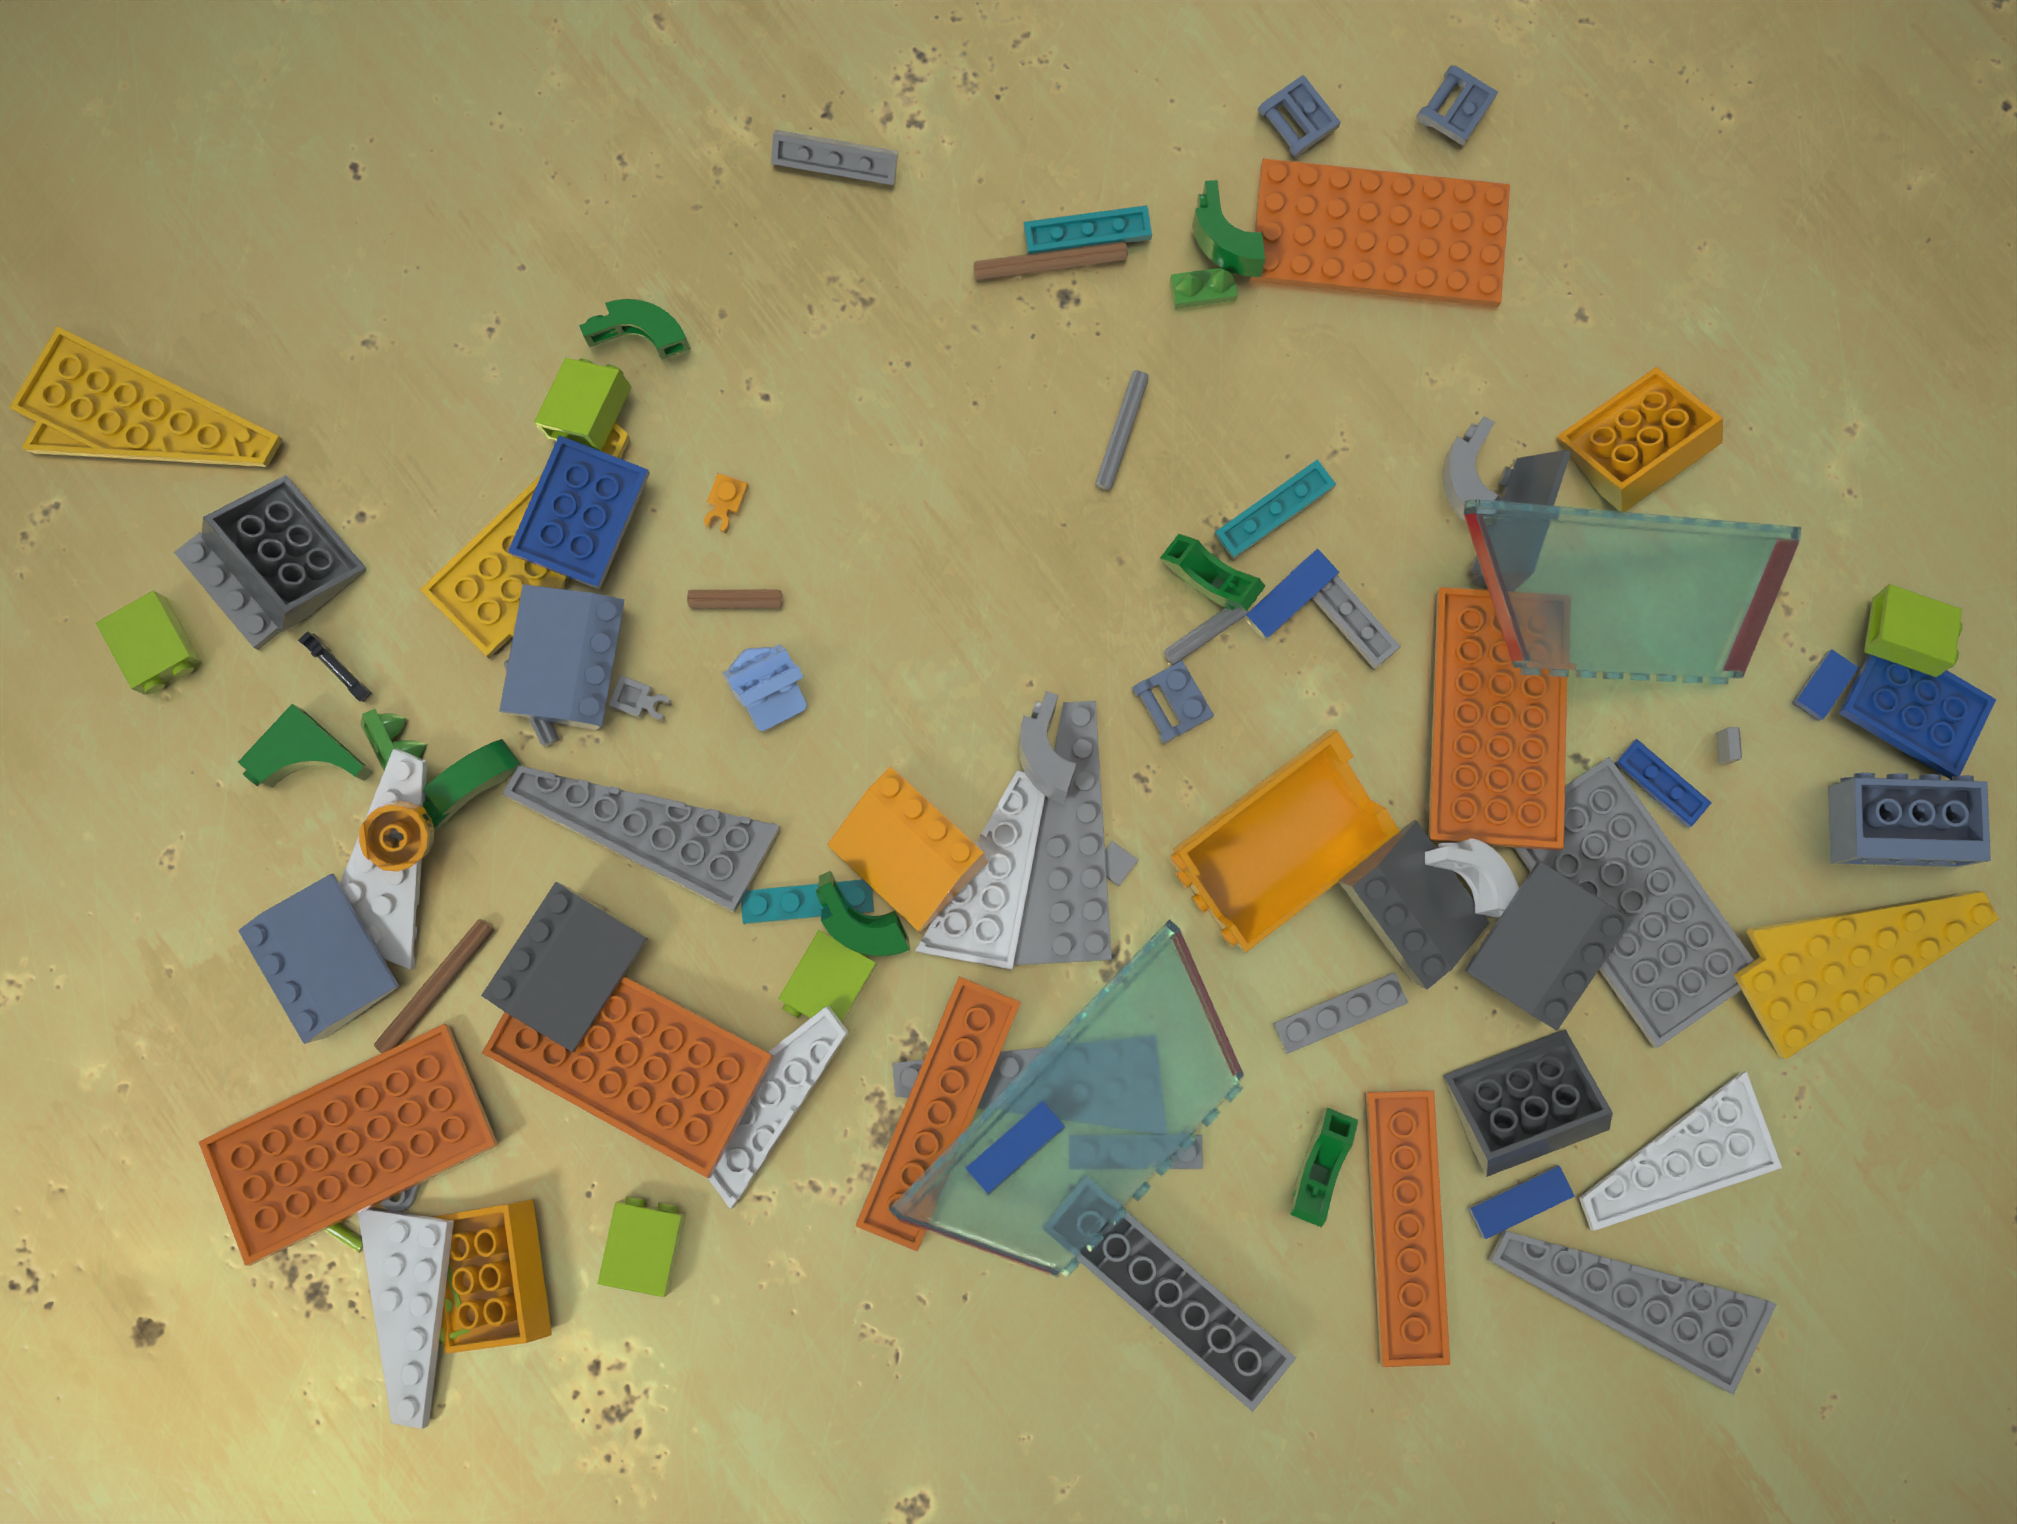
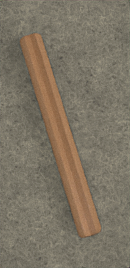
[973,241,1128,280]
[374,919,493,1053]

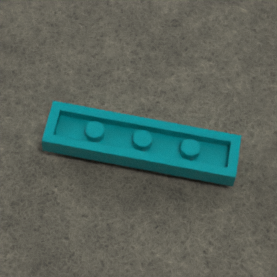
[1024,205,1152,254]
[1214,459,1336,559]
[741,879,874,925]

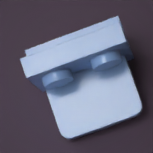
[722,644,807,731]

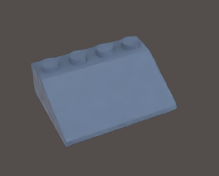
[499,584,625,731]
[238,874,399,1044]

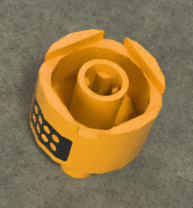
[359,801,434,872]

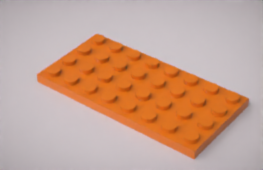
[1250,158,1510,307]
[1428,587,1569,851]
[482,976,775,1178]
[199,1023,498,1266]

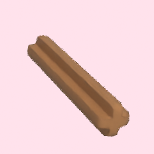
[687,589,783,608]

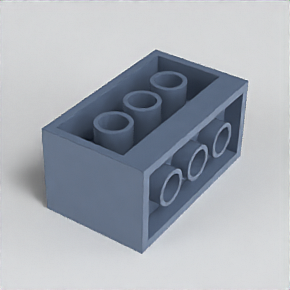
[1828,772,1991,867]

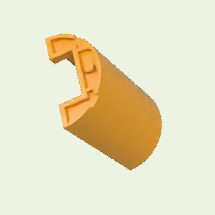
[1169,729,1400,952]

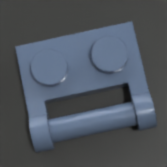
[1417,65,1498,146]
[1258,75,1341,158]
[1132,660,1214,744]

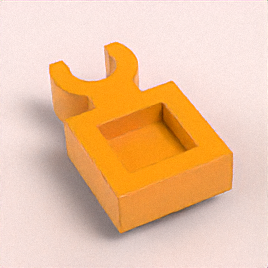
[704,473,749,534]

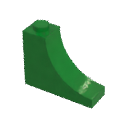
[238,704,373,788]

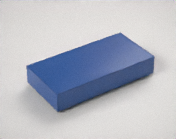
[1793,649,1859,721]

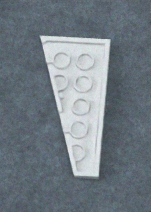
[708,1006,849,1209]
[1579,1071,1782,1231]

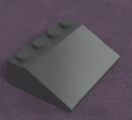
[1470,450,1571,592]
[201,475,366,632]
[1339,820,1490,990]
[1465,860,1633,1031]
[481,882,648,1053]
[1444,1029,1613,1177]

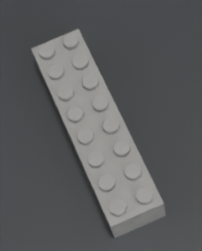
[1042,1175,1296,1412]

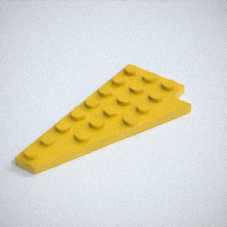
[9,326,283,467]
[419,422,630,658]
[1734,890,1999,1060]

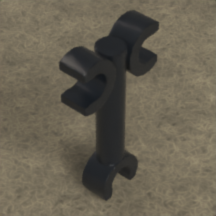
[298,631,372,702]

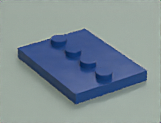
[508,435,650,590]
[1839,654,1996,780]

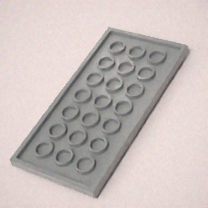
[1513,757,1755,1048]

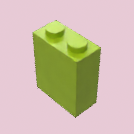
[534,357,632,451]
[1864,584,1963,677]
[95,590,201,695]
[778,930,878,1024]
[597,1196,686,1297]

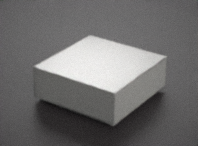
[1716,727,1742,764]
[1105,841,1138,886]

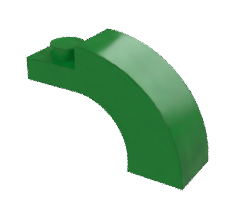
[1192,180,1265,277]
[579,299,691,360]
[1160,534,1266,611]
[423,739,521,831]
[815,871,910,956]
[1290,1107,1358,1228]

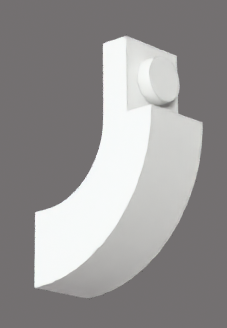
[1425,838,1519,918]

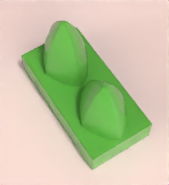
[1170,268,1238,309]
[361,709,426,771]

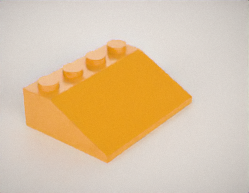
[1557,367,1723,513]
[827,766,988,933]
[433,1199,552,1354]

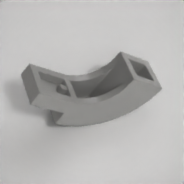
[1443,416,1498,525]
[1019,691,1076,805]

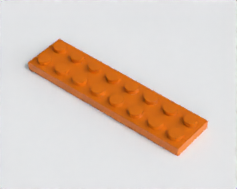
[855,976,1021,1252]
[1365,1090,1450,1367]

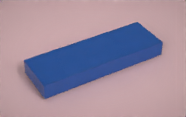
[1246,548,1340,638]
[1614,739,1712,828]
[966,1101,1065,1195]
[1468,1165,1575,1239]

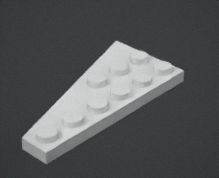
[340,749,428,970]
[915,771,1045,970]
[358,1208,454,1429]

